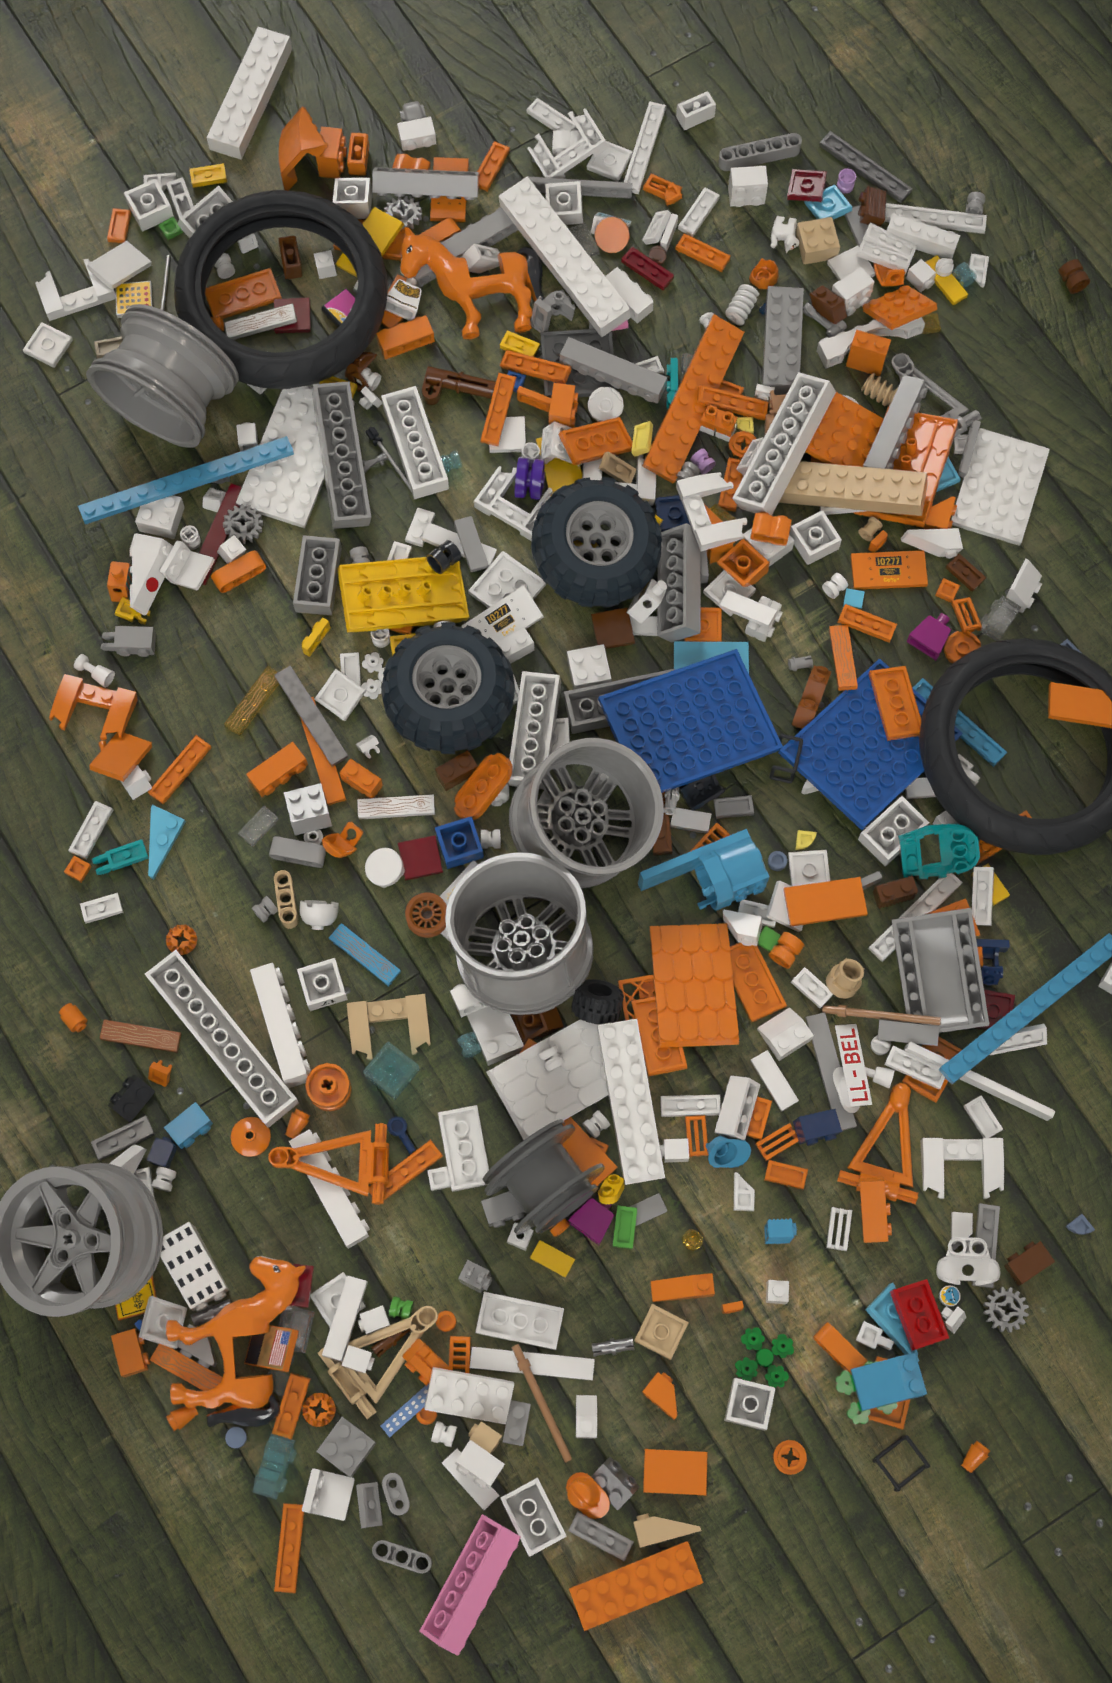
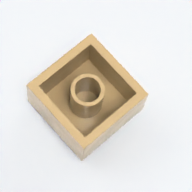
[796,217,840,265]

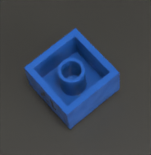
[435,816,484,869]

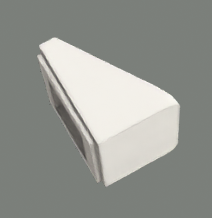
[203,488,226,512]

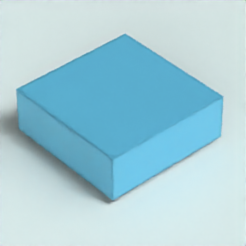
[843,588,864,610]

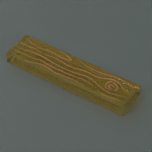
[224,666,279,736]

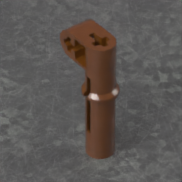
[422,366,496,405]

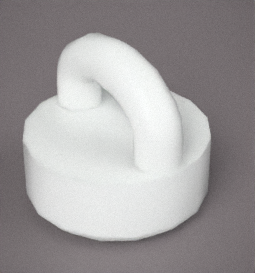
[935,258,954,277]
[871,1035,891,1055]

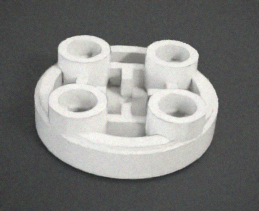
[365,848,405,888]

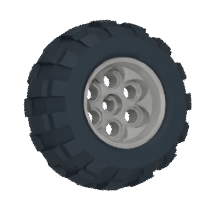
[531,477,662,608]
[381,622,515,754]

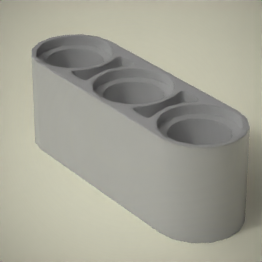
[269,837,326,868]
[372,1540,433,1573]

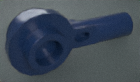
[387,1116,416,1154]

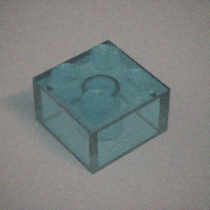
[363,1041,420,1100]

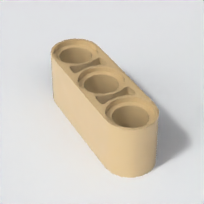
[274,870,299,929]

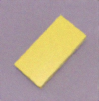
[631,421,653,457]

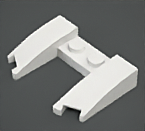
[528,109,609,179]
[35,259,116,321]
[582,455,656,506]
[474,466,553,541]
[676,472,747,551]
[920,1138,1004,1199]

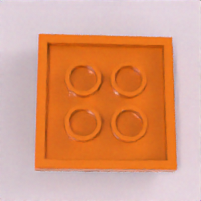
[863,285,938,330]

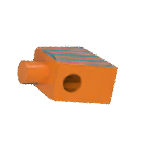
[107,562,132,602]

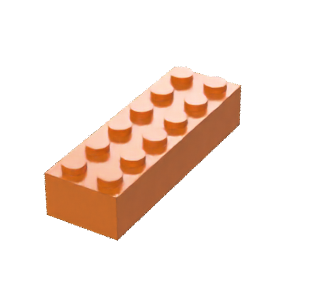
[569,1541,703,1631]

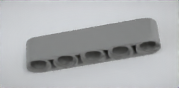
[718,133,802,171]

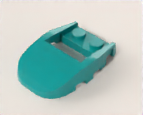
[898,824,980,879]

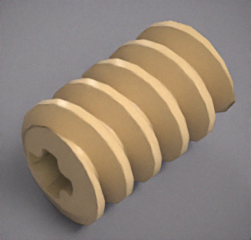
[861,373,898,407]

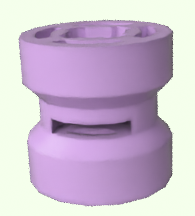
[837,169,856,194]
[691,449,716,474]

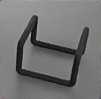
[769,734,803,783]
[872,1435,930,1492]

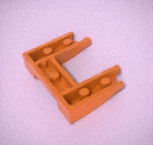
[49,674,138,740]

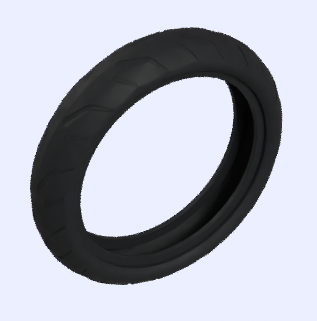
[174,190,388,389]
[919,638,1112,855]

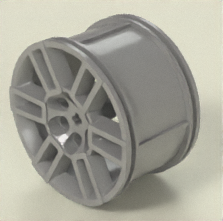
[509,738,664,888]
[445,853,593,1015]

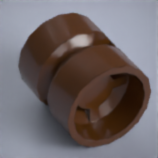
[1058,259,1090,294]

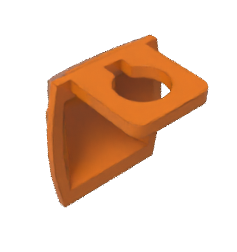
[874,263,905,287]
[322,822,363,858]

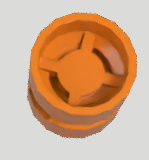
[769,932,804,969]

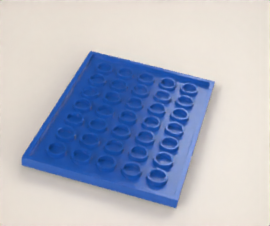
[598,649,783,793]
[778,659,963,830]

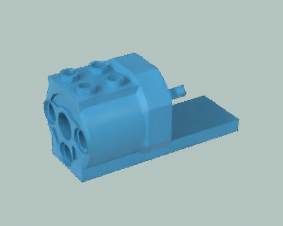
[638,829,770,911]

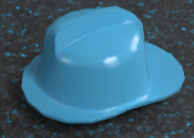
[705,1136,751,1168]

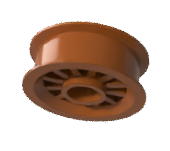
[405,892,447,938]

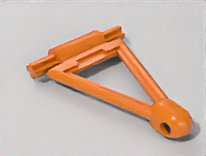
[837,1083,918,1204]
[268,1123,389,1205]

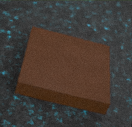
[591,608,635,649]

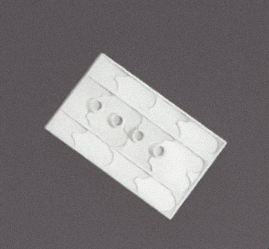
[487,1019,608,1140]

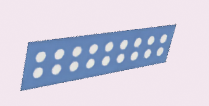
[381,1384,429,1437]

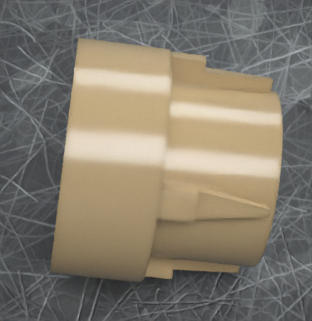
[826,958,864,999]

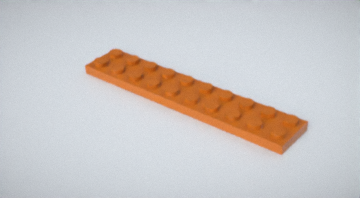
[642,314,744,484]

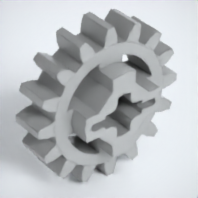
[384,196,422,231]
[223,504,263,544]
[983,1287,1029,1333]

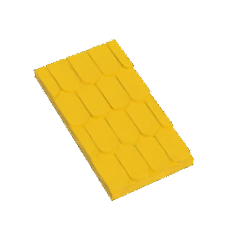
[337,557,469,632]

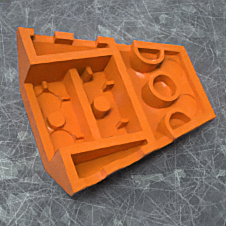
[279,106,328,191]

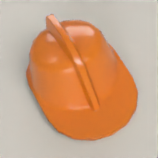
[566,1472,610,1519]

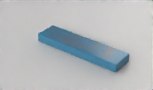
[329,923,401,987]

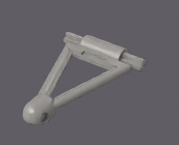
[892,353,982,438]

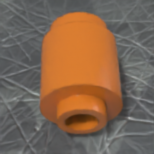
[59,1003,88,1032]

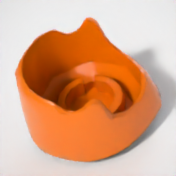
[749,258,779,289]

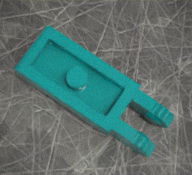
[666,358,678,409]
[92,839,149,875]

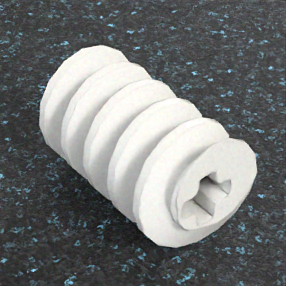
[725,284,759,326]

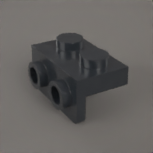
[678,774,725,811]
[108,1075,156,1123]

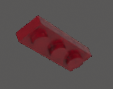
[621,247,674,291]

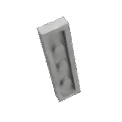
[971,1204,1000,1288]

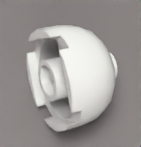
[300,900,339,930]

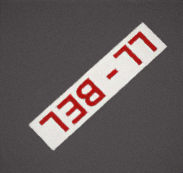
[835,1024,872,1107]

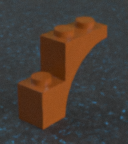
[792,666,831,729]

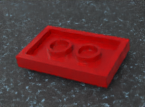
[890,1279,949,1351]

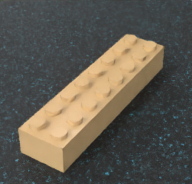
[779,461,928,516]

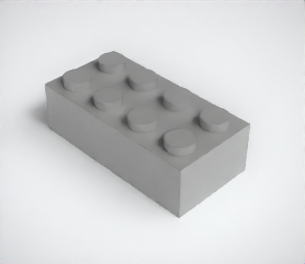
[293,535,342,616]

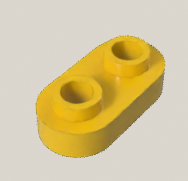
[598,1174,625,1204]

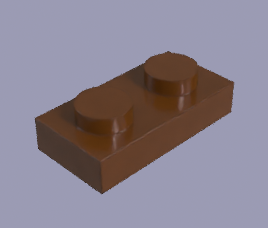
[946,554,986,592]

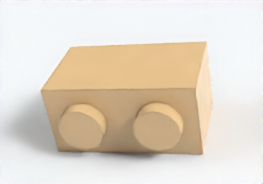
[468,1421,502,1455]

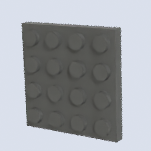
[541,329,617,398]

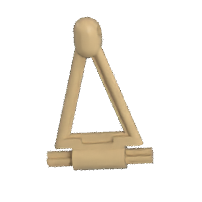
[318,1306,438,1420]

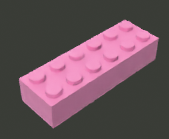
[419,1514,521,1656]

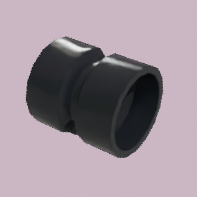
[426,540,462,574]

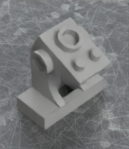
[531,290,576,333]

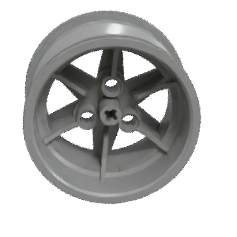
[86,304,239,448]
[0,1163,163,1317]

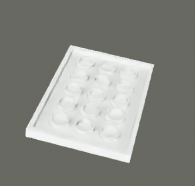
[951,428,1050,546]

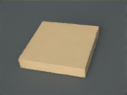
[634,1304,689,1360]

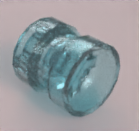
[952,262,977,288]
[440,450,462,473]
[456,1032,482,1058]

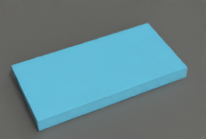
[674,641,749,673]

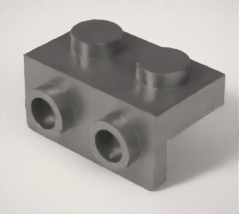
[591,1457,639,1511]

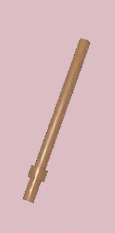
[822,1005,941,1025]
[511,1344,572,1463]

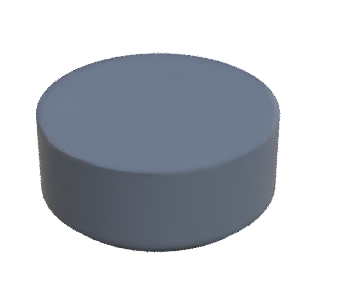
[768,851,787,871]
[225,1427,247,1448]

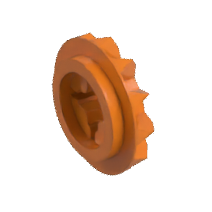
[729,431,756,459]
[166,924,197,955]
[303,1393,336,1427]
[773,1440,807,1475]

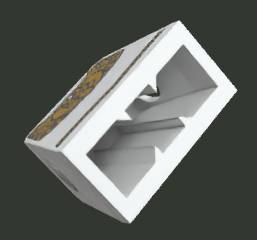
[385,278,421,321]
[627,579,667,624]

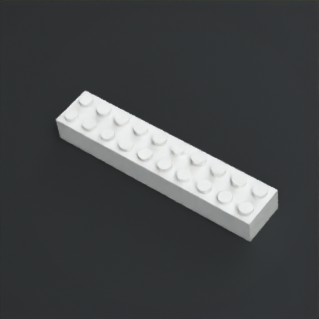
[498,177,631,337]
[145,950,299,1128]

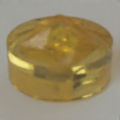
[682,1229,703,1251]

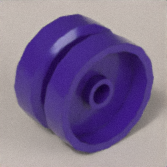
[515,457,545,500]

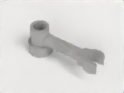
[803,303,847,338]

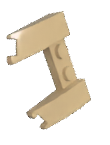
[347,994,431,1060]

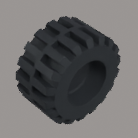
[571,979,624,1025]

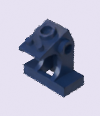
[976,939,1010,985]

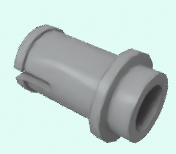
[788,655,813,671]

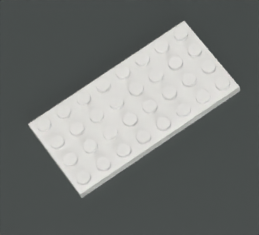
[236,386,354,528]

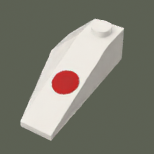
[130,533,173,616]

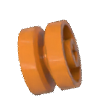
[305,1063,352,1112]

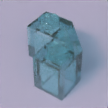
[253,1433,297,1500]

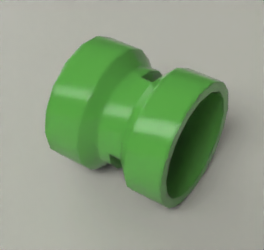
[388,1296,414,1320]

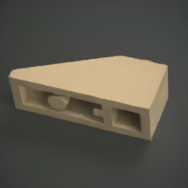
[633,1513,701,1548]

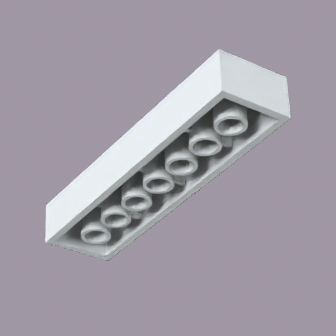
[207,27,292,160]
[732,372,836,516]
[597,1019,665,1185]

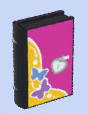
[321,288,356,328]

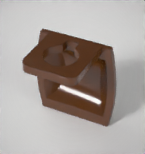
[345,352,377,392]

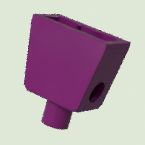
[907,613,951,661]
[568,1198,614,1246]

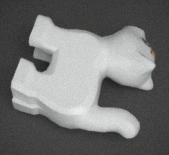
[770,216,799,253]

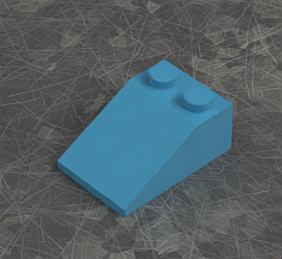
[850,1353,927,1411]

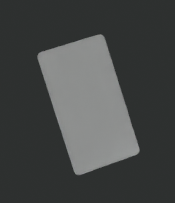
[630,1194,667,1226]

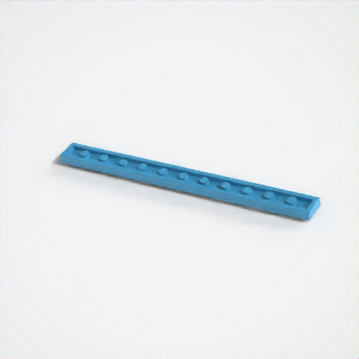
[78,436,294,524]
[939,933,1112,1085]

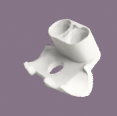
[936,1237,1000,1286]

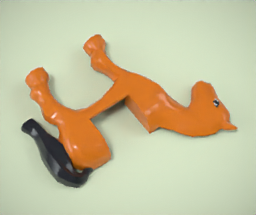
[400,227,545,340]
[166,1256,306,1427]

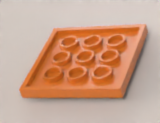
[805,392,884,467]

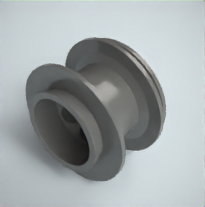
[482,1119,605,1235]

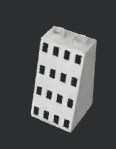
[160,1222,229,1312]

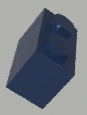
[793,1109,842,1146]

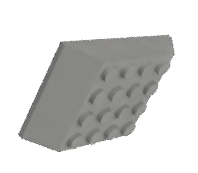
[892,908,989,1033]

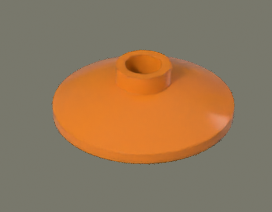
[231,1117,271,1157]

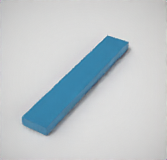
[913,678,1007,767]

